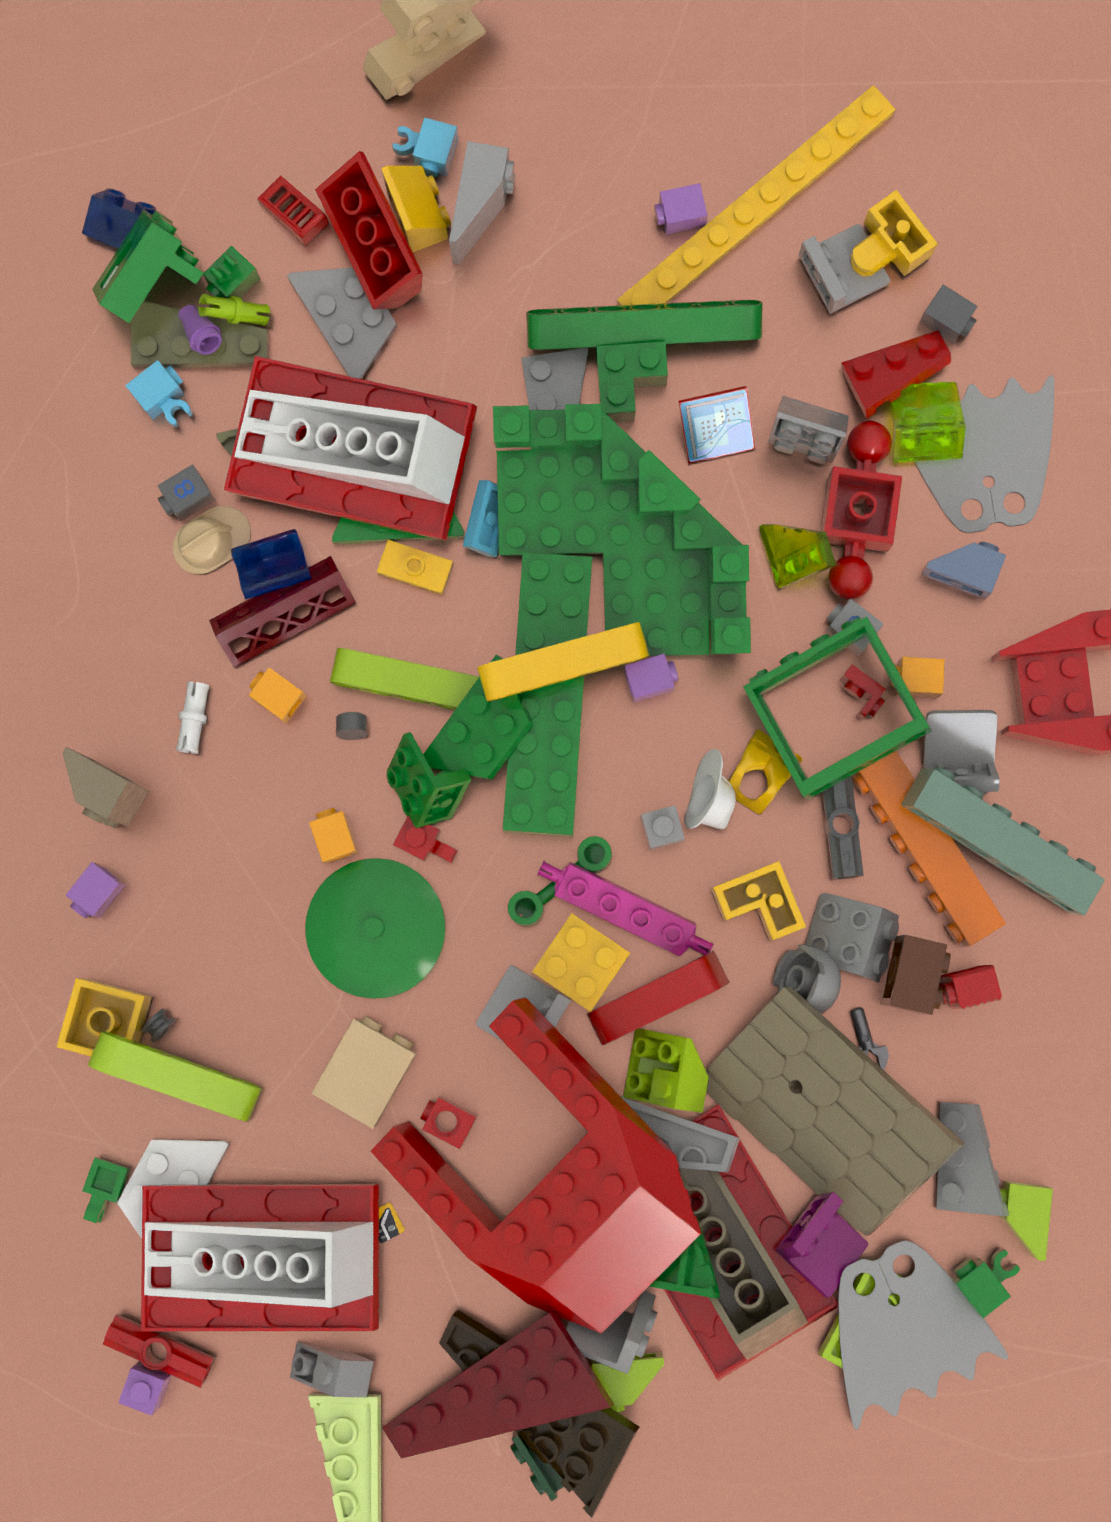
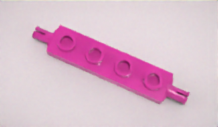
[537,861,713,957]

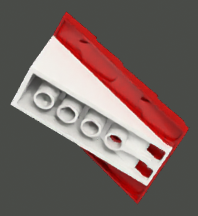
[224,356,477,541]
[141,1184,379,1331]

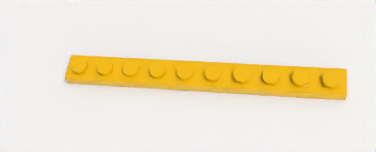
[617,85,896,305]

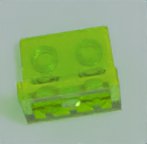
[889,382,966,463]

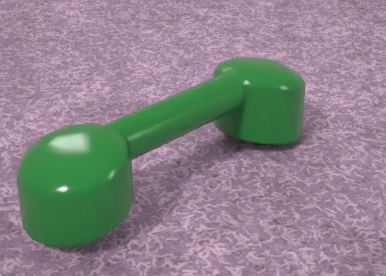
[508,836,612,927]

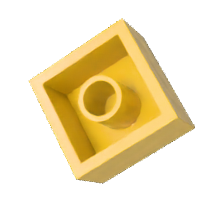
[532,913,630,1012]
[56,978,152,1057]

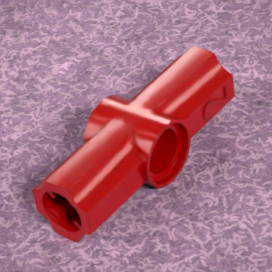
[103,1314,215,1388]

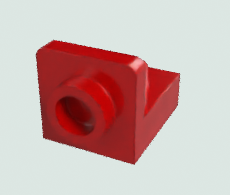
[840,664,886,720]

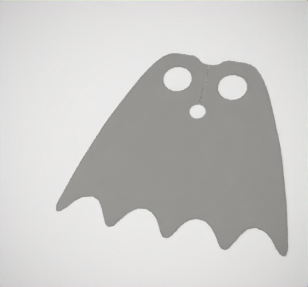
[891,375,1054,533]
[839,1241,1008,1430]

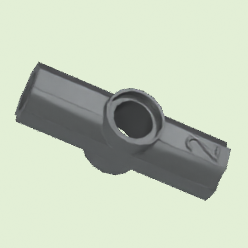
[822,776,864,879]

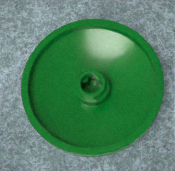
[305,858,446,999]

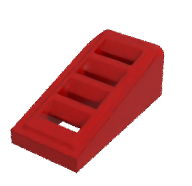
[257,175,329,247]

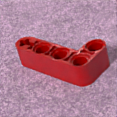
[587,951,730,1046]

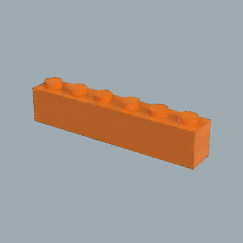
[852,751,1006,947]

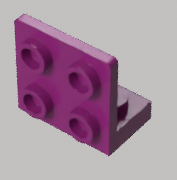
[775,1192,868,1297]

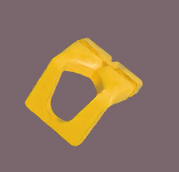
[728,729,803,815]

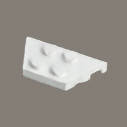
[117,1139,231,1239]

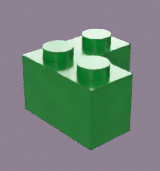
[596,341,668,423]

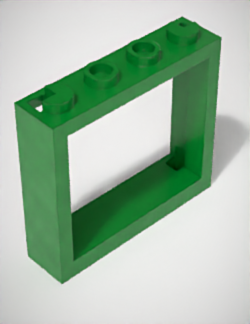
[743,616,932,800]

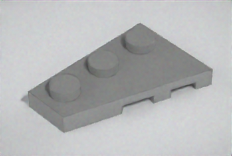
[521,347,589,410]

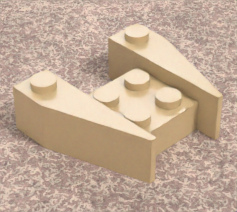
[363,0,486,100]

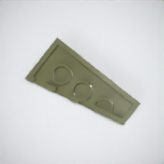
[131,301,269,368]

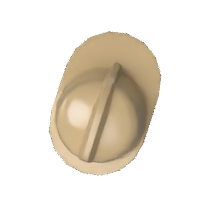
[173,506,251,574]

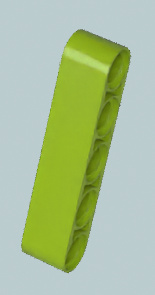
[329,648,479,710]
[88,1031,262,1122]

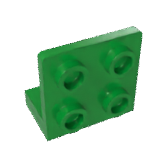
[386,732,472,828]

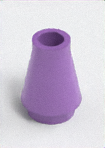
[178,305,222,355]

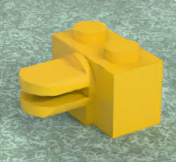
[850,190,938,277]

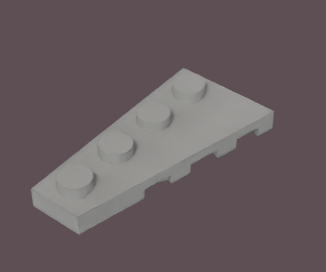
[621,1097,740,1173]

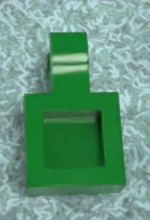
[82,1157,130,1223]

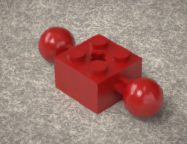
[819,421,903,600]

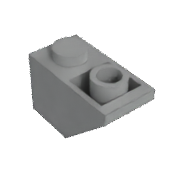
[290,1342,374,1397]

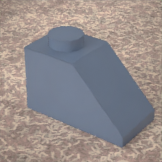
[921,541,1006,599]

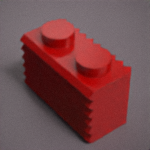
[939,965,1002,1009]

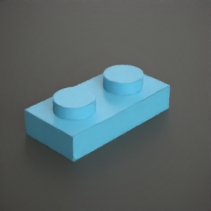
[463,480,499,557]

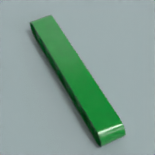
[526,300,763,349]

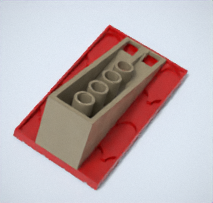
[664,1104,839,1381]

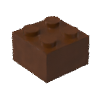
[880,935,951,1015]

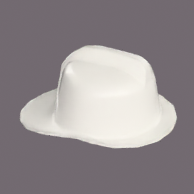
[684,749,736,829]

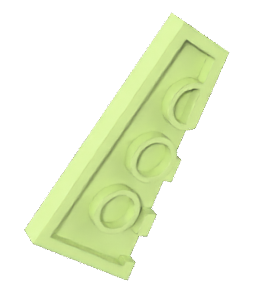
[308,1393,381,1522]

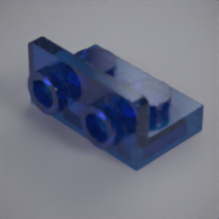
[231,529,312,600]

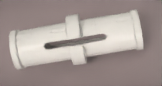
[176,681,210,754]

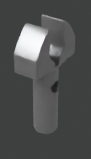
[850,1007,889,1070]

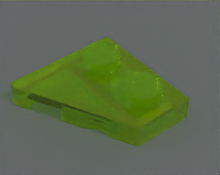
[759,523,836,589]

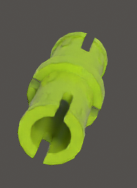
[198,294,270,326]

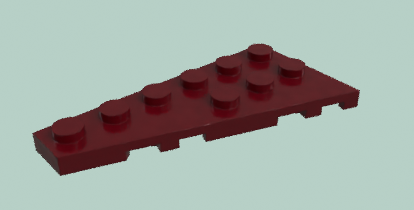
[382,1310,614,1459]

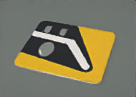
[378,1202,405,1243]

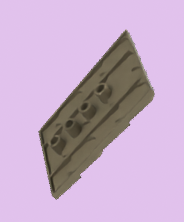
[706,986,965,1236]

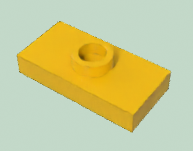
[377,540,453,595]

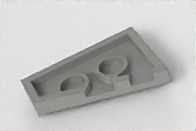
[937,1102,1009,1216]

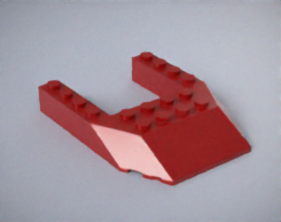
[370,997,702,1334]

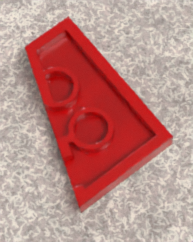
[841,330,951,419]

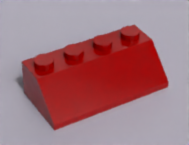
[315,151,423,310]

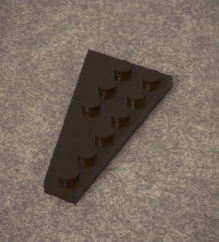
[439,1310,640,1518]

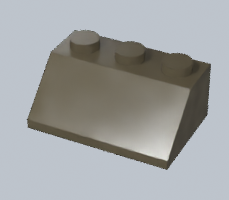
[62,747,149,828]

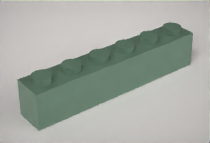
[901,766,1105,916]

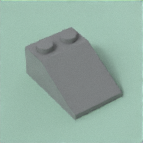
[449,141,516,264]

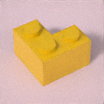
[711,861,806,941]

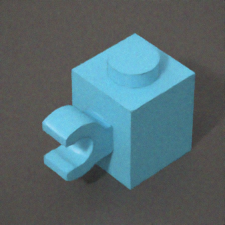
[392,117,459,177]
[125,360,193,428]

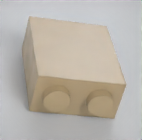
[311,1016,417,1129]

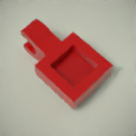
[393,816,457,863]

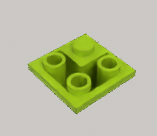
[623,1028,709,1113]

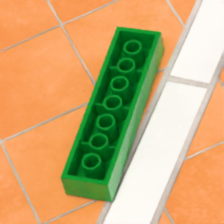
[503,552,592,838]

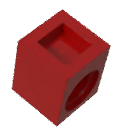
[420,1096,478,1149]

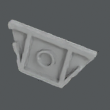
[287,267,397,379]

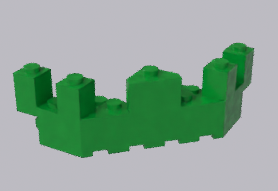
[493,404,751,656]

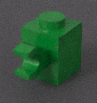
[203,245,260,299]
[952,1248,1020,1319]

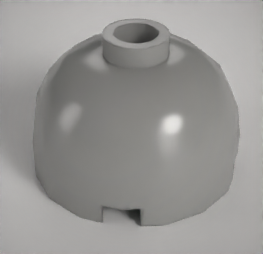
[773,944,841,1014]

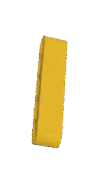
[477,622,650,702]

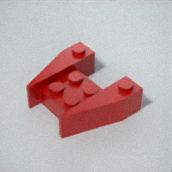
[992,609,1111,755]

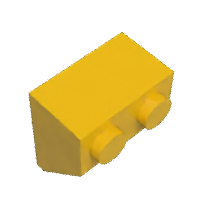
[381,165,452,252]

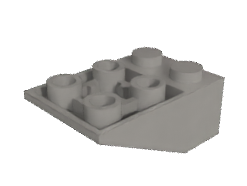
[768,396,849,464]

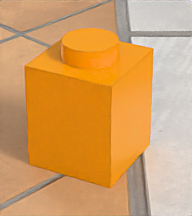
[891,657,945,698]
[248,668,306,724]
[309,808,359,864]

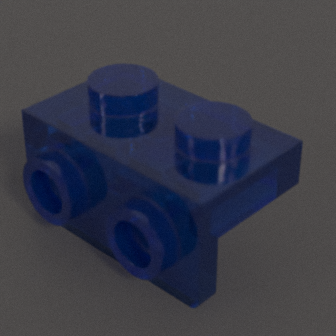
[82,188,156,249]

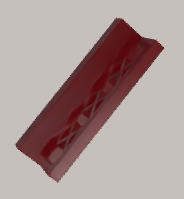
[209,556,356,667]

